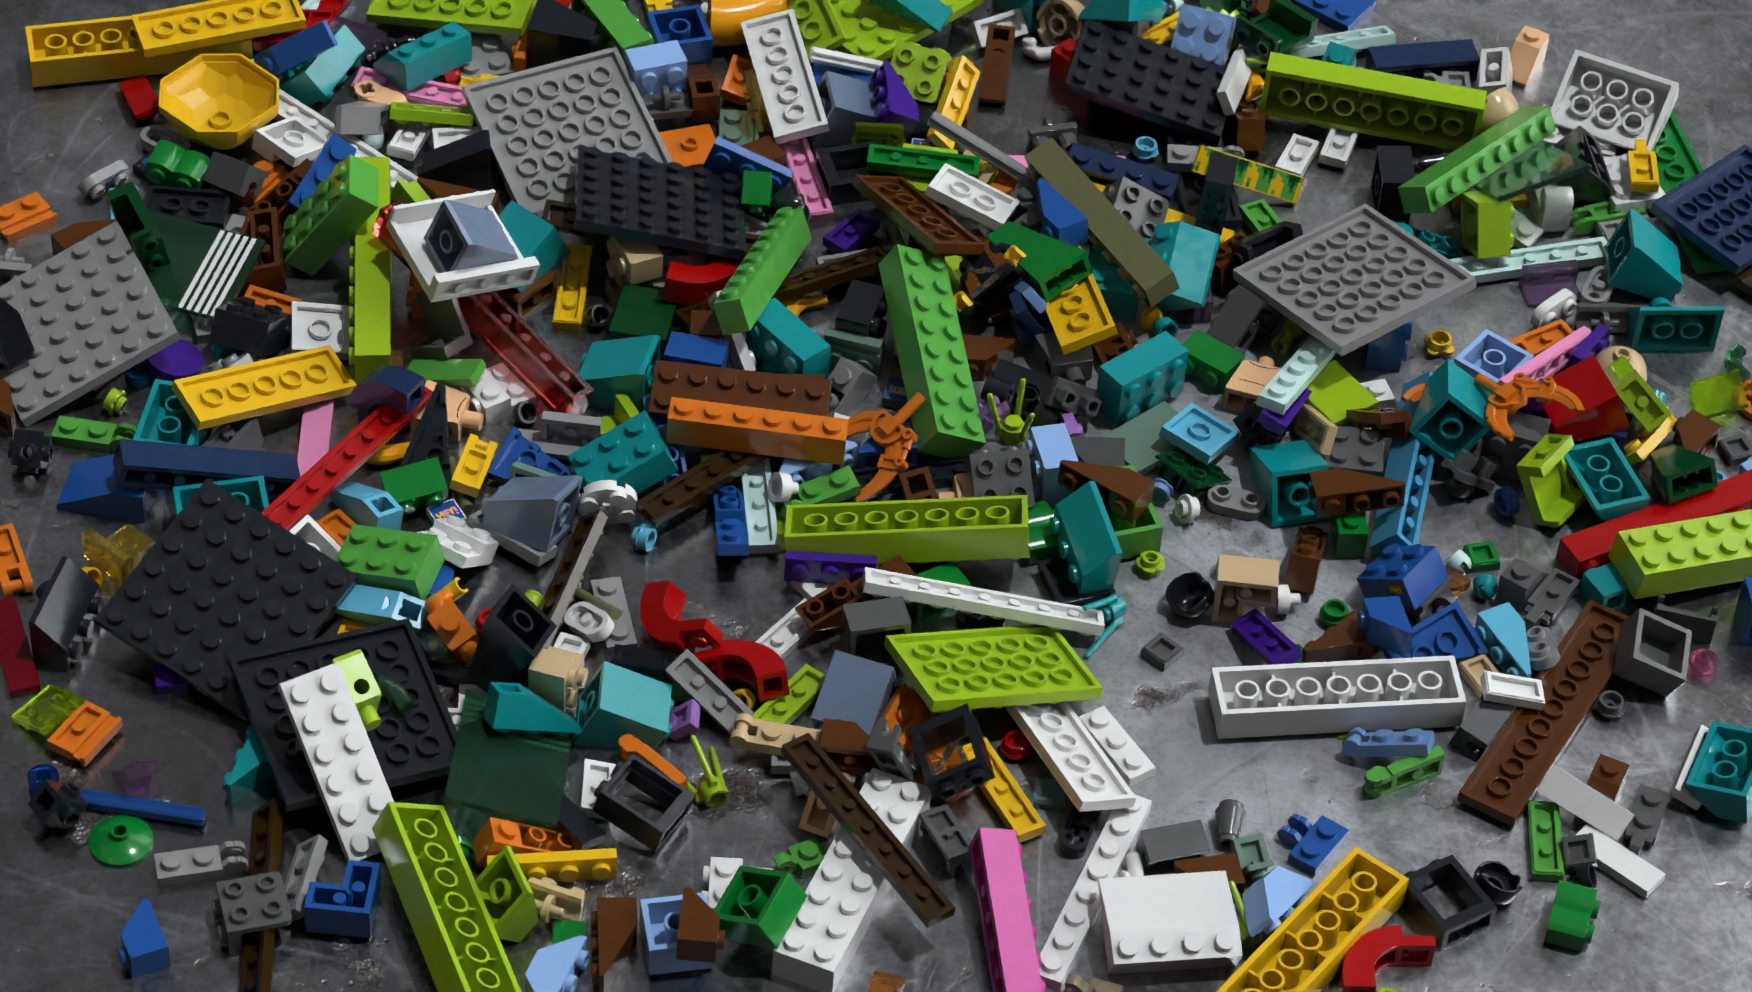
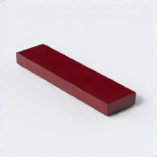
[0,596,42,699]

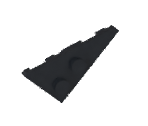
[399,382,452,496]

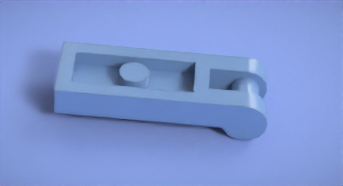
[1342,727,1435,757]

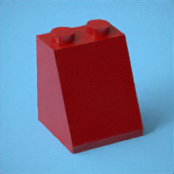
[1537,355,1631,441]

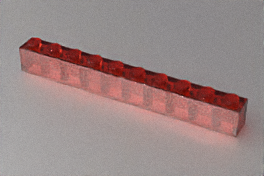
[372,199,594,415]

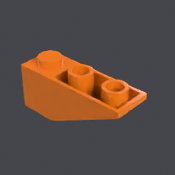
[472,817,578,867]

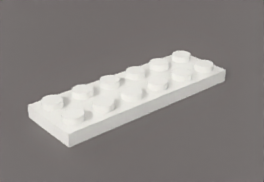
[741,9,830,144]
[277,662,394,861]
[1004,701,1136,812]

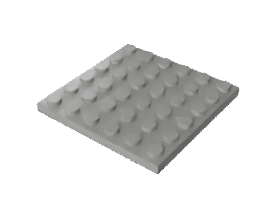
[462,46,673,217]
[1233,203,1476,356]
[0,221,182,427]

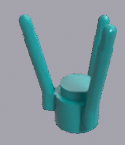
[1083,593,1127,659]

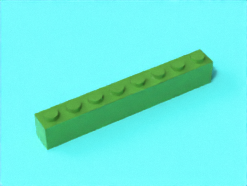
[1398,106,1556,214]
[713,207,812,336]

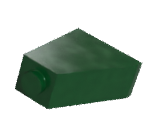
[1649,444,1718,504]

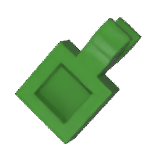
[772,837,826,878]

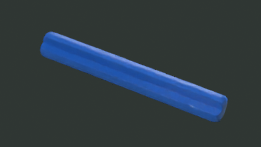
[81,789,206,826]

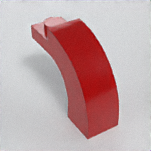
[661,256,742,305]
[640,581,724,656]
[692,639,790,702]
[1338,925,1436,992]

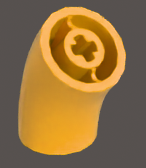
[706,0,790,47]

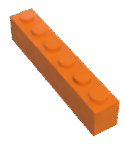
[666,397,849,465]

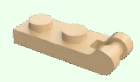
[729,713,822,756]

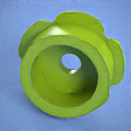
[102,388,128,416]
[1135,550,1165,578]

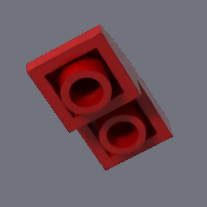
[119,74,159,120]

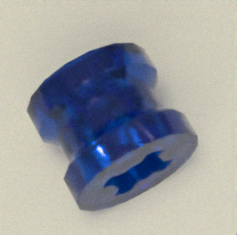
[27,764,60,798]

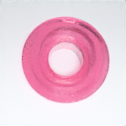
[1688,648,1720,677]

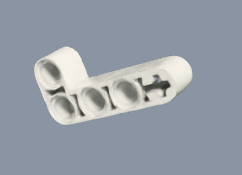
[1520,151,1574,232]

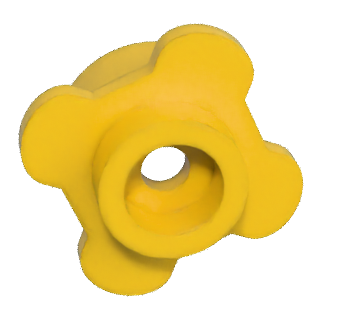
[1424,330,1455,356]

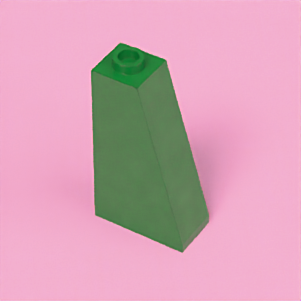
[986,221,1093,303]

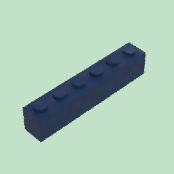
[113,439,300,499]

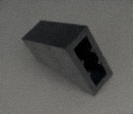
[417,130,491,191]

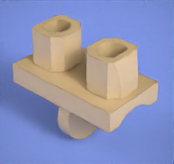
[528,877,585,923]

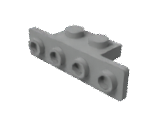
[517,411,602,460]

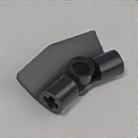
[0,297,35,376]
[980,359,1079,426]

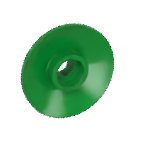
[88,815,154,867]

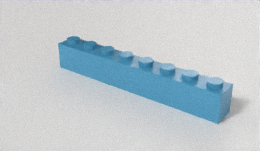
[1369,371,1436,556]

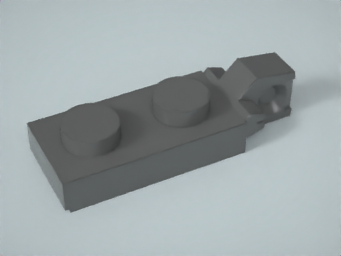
[1523,567,1581,632]
[1623,784,1670,857]

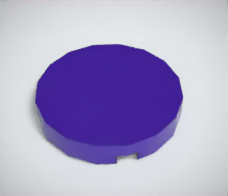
[144,339,204,381]

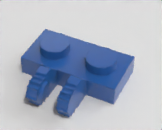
[1277,813,1349,877]

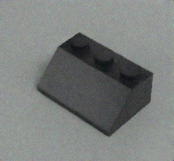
[28,556,105,672]

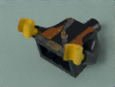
[953,240,1028,313]

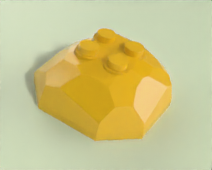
[159,53,279,149]

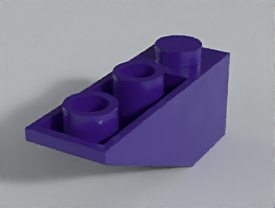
[871,60,919,141]

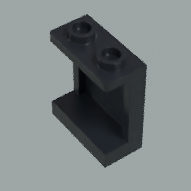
[1231,221,1303,287]

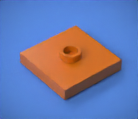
[659,124,716,169]

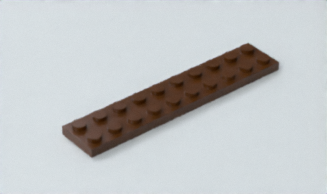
[1457,599,1629,827]

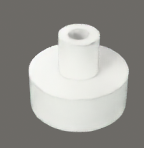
[768,472,799,502]
[1274,584,1301,615]

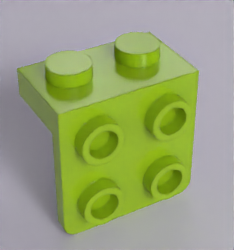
[890,41,952,104]

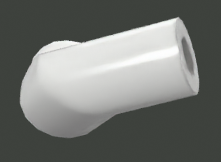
[1021,37,1056,61]
[1114,852,1144,878]

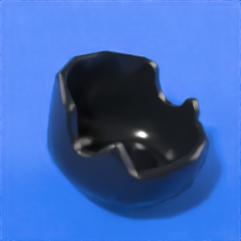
[770,186,811,223]
[1165,572,1214,618]
[1473,861,1523,906]

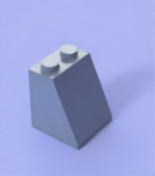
[808,70,886,147]
[424,200,517,273]
[481,475,583,553]
[811,650,899,736]

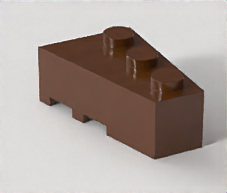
[225,207,287,300]

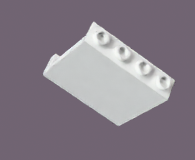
[386,189,540,303]

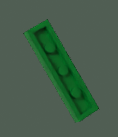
[866,143,980,179]

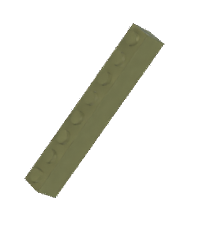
[1024,137,1179,307]

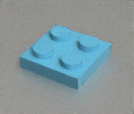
[1159,403,1240,465]

